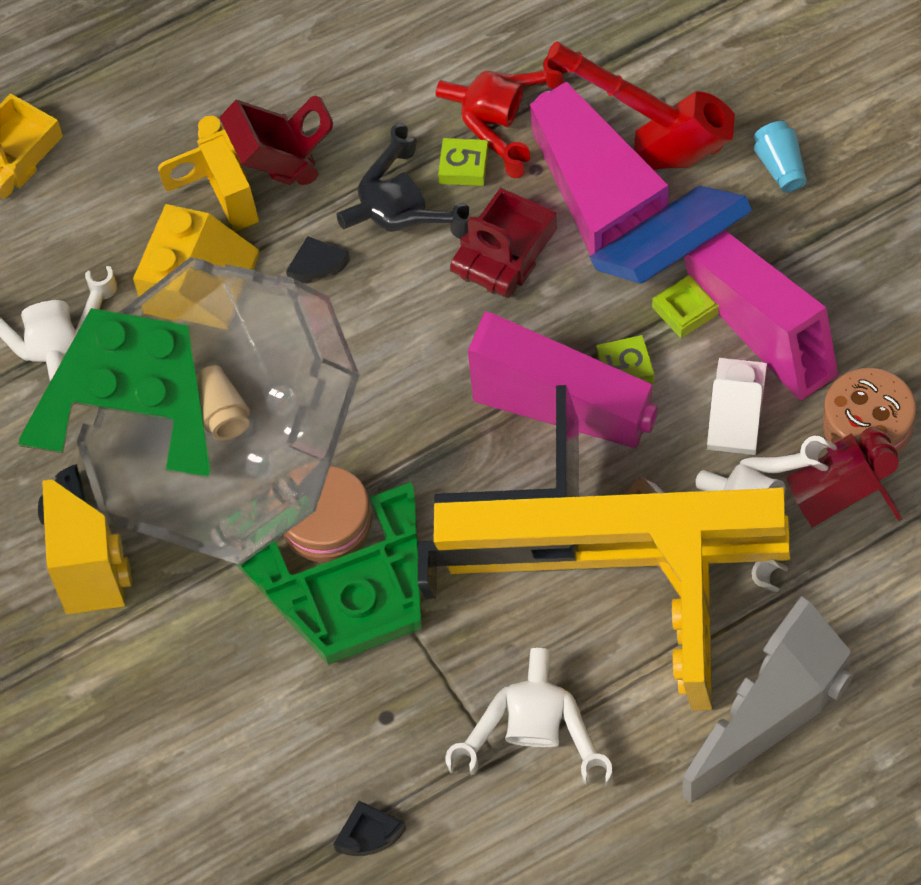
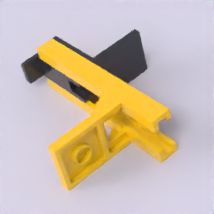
[418,385,790,711]

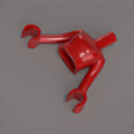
[436,56,568,178]

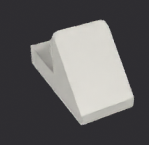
[707,358,767,455]

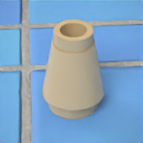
[196,365,250,440]

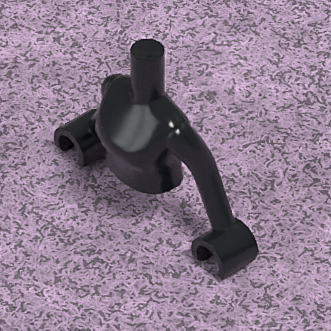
[336,123,470,239]

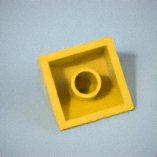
[133,204,260,329]
[42,479,132,615]

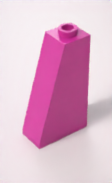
[530,81,668,255]
[684,230,838,401]
[468,311,658,449]

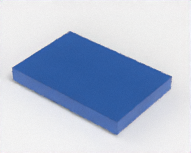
[589,185,752,284]

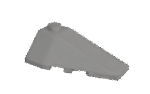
[682,596,853,803]

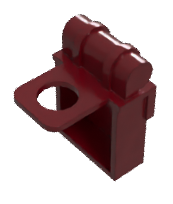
[219,96,333,185]
[450,187,557,298]
[786,427,903,528]

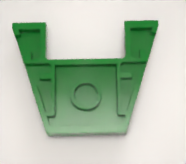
[18,308,210,478]
[231,482,422,665]

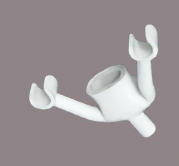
[0,266,117,381]
[696,435,837,592]
[445,648,613,786]

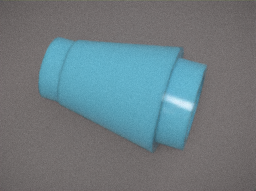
[753,121,807,193]

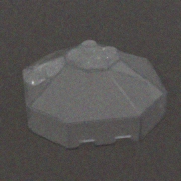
[77,257,360,565]

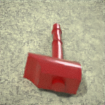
[548,41,735,170]

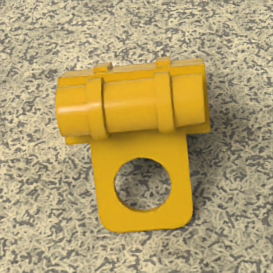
[0,93,63,199]
[158,116,259,232]

